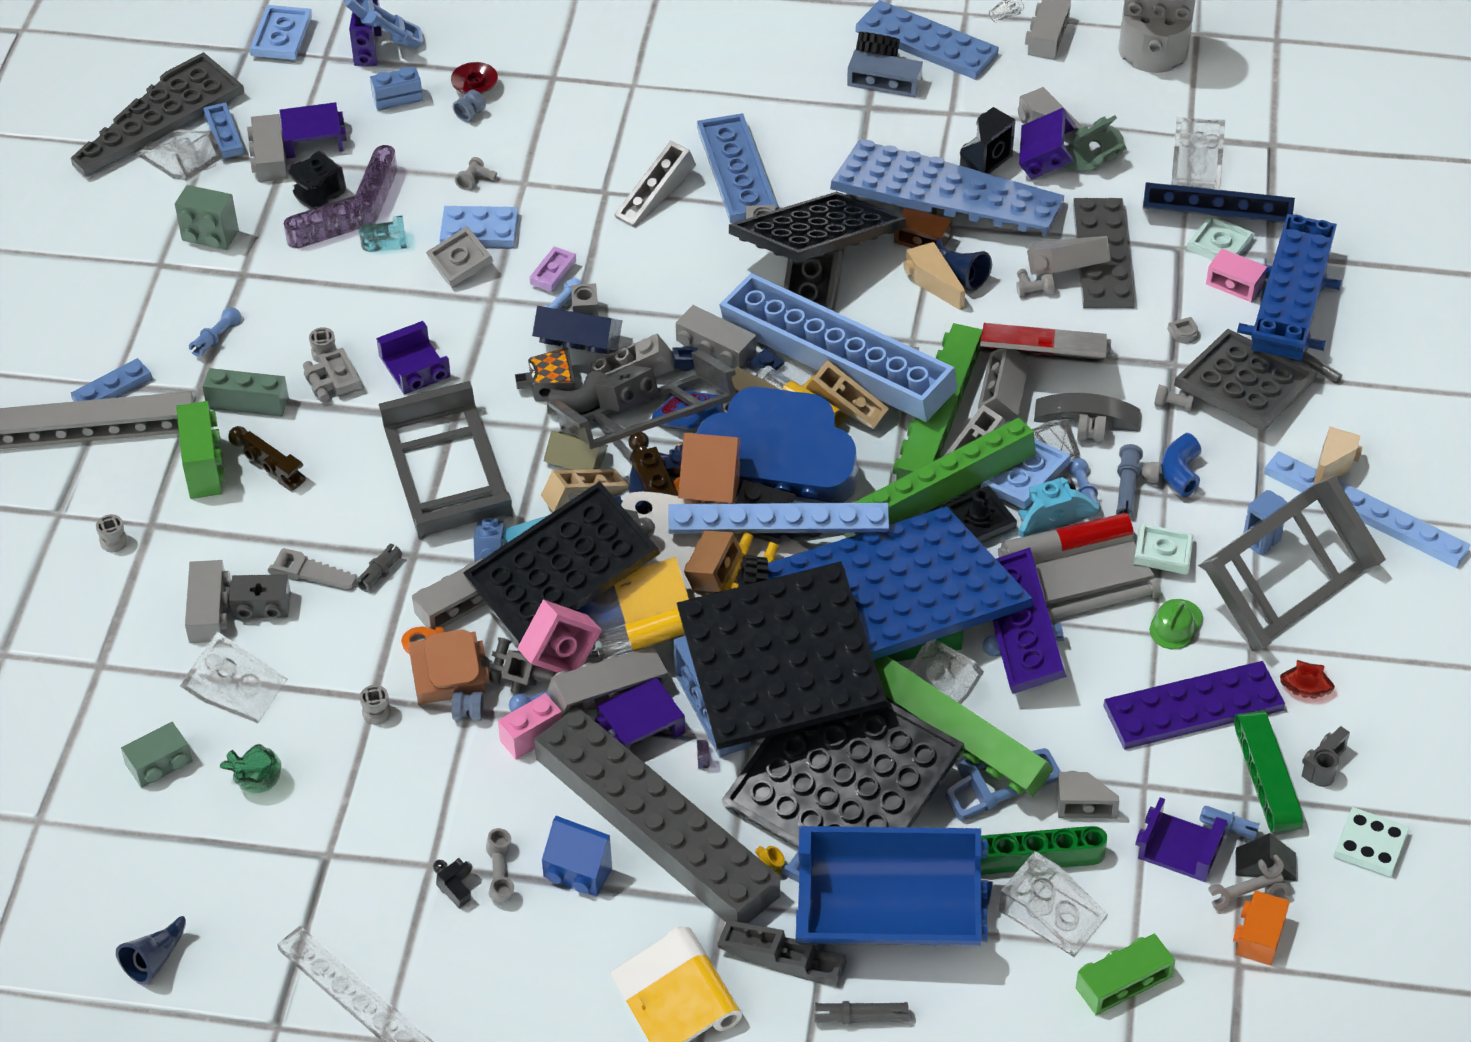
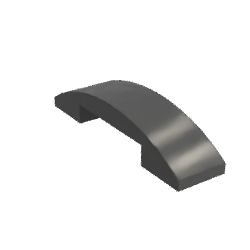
[1034,393,1140,432]

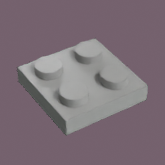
[426,226,494,288]

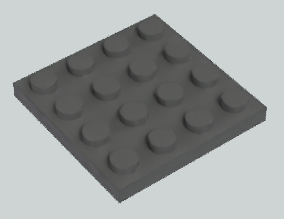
[1174,329,1317,431]

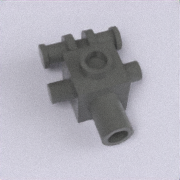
[488,637,557,694]

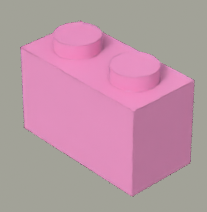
[1206,249,1267,302]
[498,693,562,759]

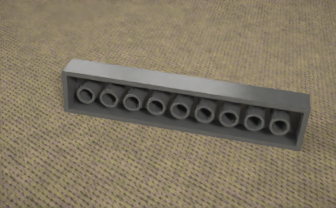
[534,707,780,924]

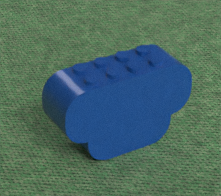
[696,387,858,503]

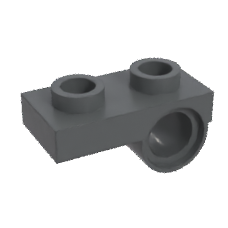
[1301,726,1350,787]

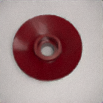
[451,62,498,94]

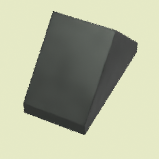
[1235,833,1296,881]

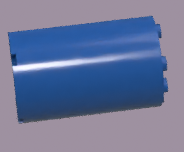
[795,826,988,946]

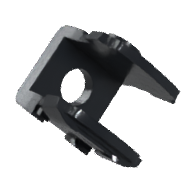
[288,150,346,210]

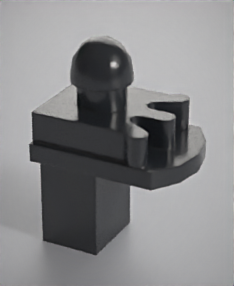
[433,858,472,908]

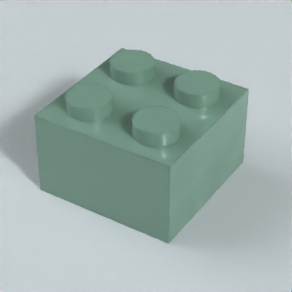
[175,185,239,250]

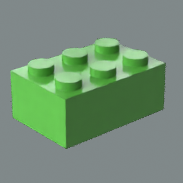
[176,401,226,499]

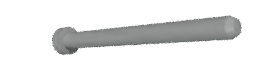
[1048,578,1161,620]

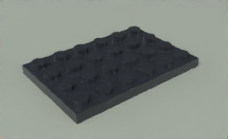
[729,191,906,263]
[463,481,660,644]

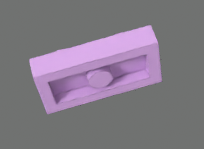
[529,246,576,292]

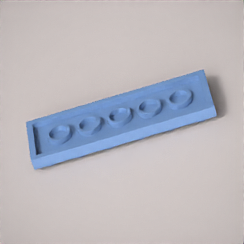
[855,0,999,79]
[697,113,778,223]

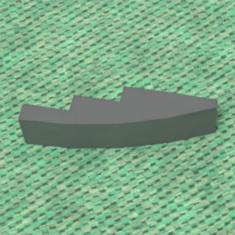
[717,920,847,987]

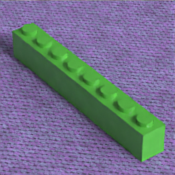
[893,323,983,481]
[843,417,1036,538]
[874,656,1054,798]

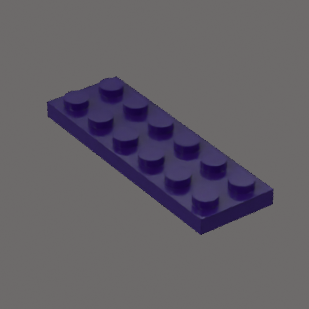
[992,547,1067,694]
[1103,661,1285,750]

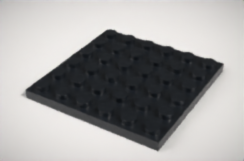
[677,561,887,750]
[721,701,965,848]

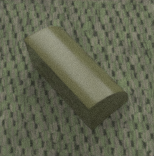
[543,431,608,470]

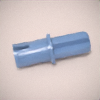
[1199,806,1260,841]

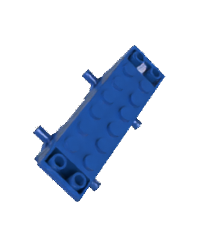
[1237,214,1342,361]

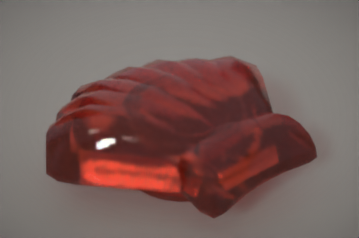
[1280,660,1335,699]

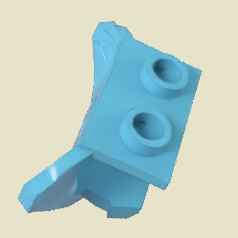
[1018,477,1099,537]

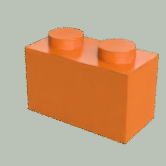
[1233,890,1290,965]

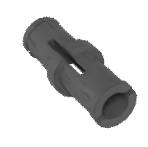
[355,544,402,592]

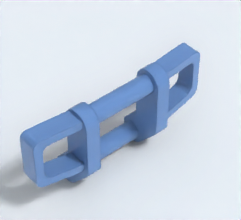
[344,0,423,48]
[946,748,1061,821]

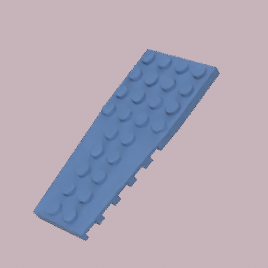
[830,140,1064,236]

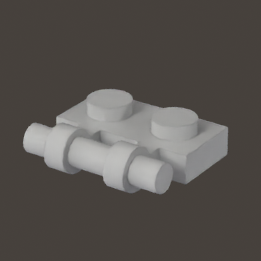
[303,348,362,402]

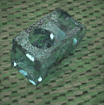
[358,215,407,252]

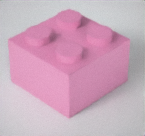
[517,600,602,673]

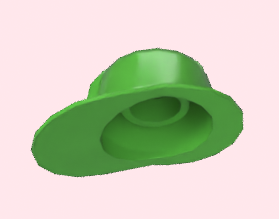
[1149,599,1203,650]

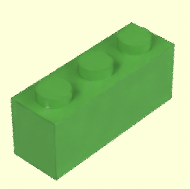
[1075,933,1176,1015]

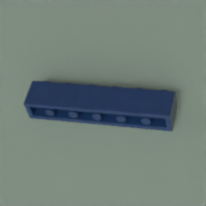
[1142,182,1295,223]

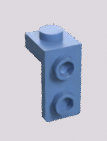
[473,518,505,562]

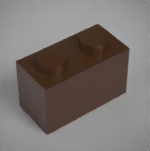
[894,208,952,248]

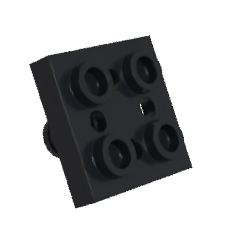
[942,485,1017,543]

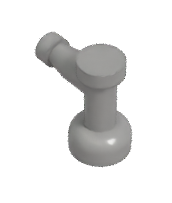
[455,157,497,190]
[1016,269,1055,297]
[1154,384,1194,410]

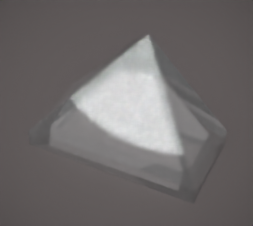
[1032,419,1080,461]

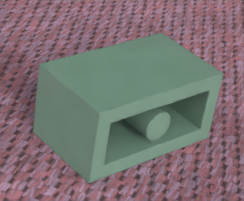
[121,721,193,788]

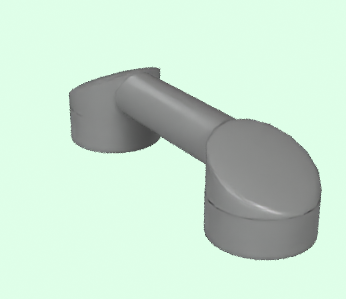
[486,828,514,902]

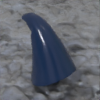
[936,239,992,291]
[115,916,186,985]

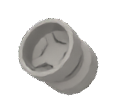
[309,327,337,363]
[1077,414,1106,442]
[96,514,127,552]
[360,685,391,725]

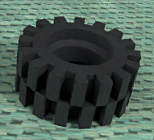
[856,32,900,57]
[738,555,768,587]

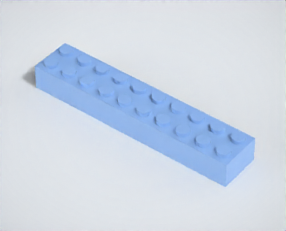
[719,273,958,422]

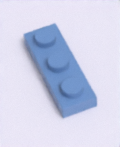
[203,102,244,159]
[71,358,152,401]

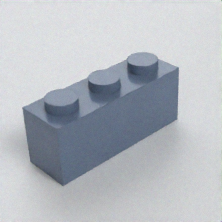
[847,50,923,97]

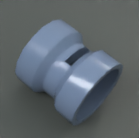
[452,89,486,122]
[452,691,484,720]

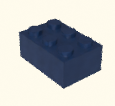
[532,306,623,354]

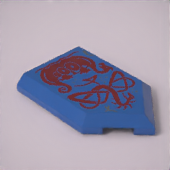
[652,390,723,429]

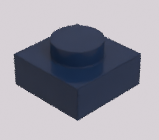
[672,347,698,371]
[748,348,785,381]

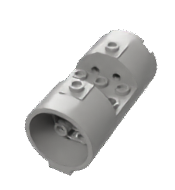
[1119,0,1196,73]

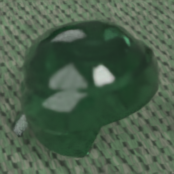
[220,744,281,793]

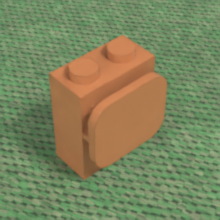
[678,433,742,504]
[408,630,490,705]

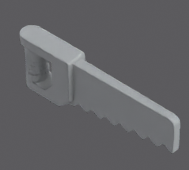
[268,548,357,589]

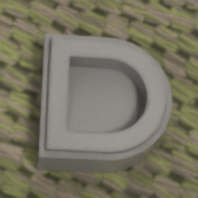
[1167,317,1198,344]

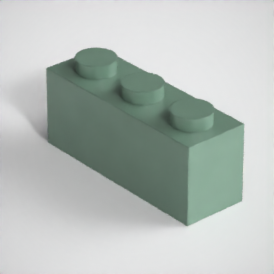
[202,368,289,416]

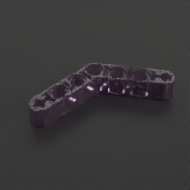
[283,145,397,248]

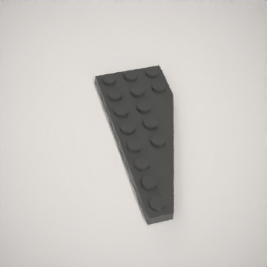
[71,52,245,177]

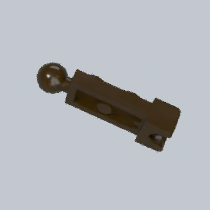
[228,426,306,491]
[628,432,678,511]

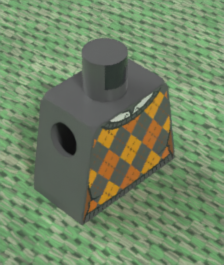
[515,348,576,401]

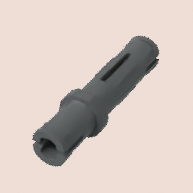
[814,1001,909,1024]

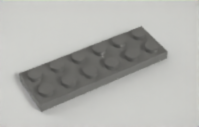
[1073,198,1134,308]

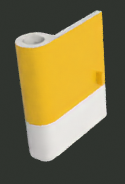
[610,927,742,1042]

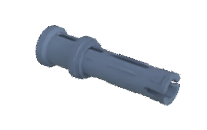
[1116,444,1143,518]

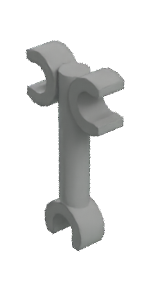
[1208,854,1290,910]

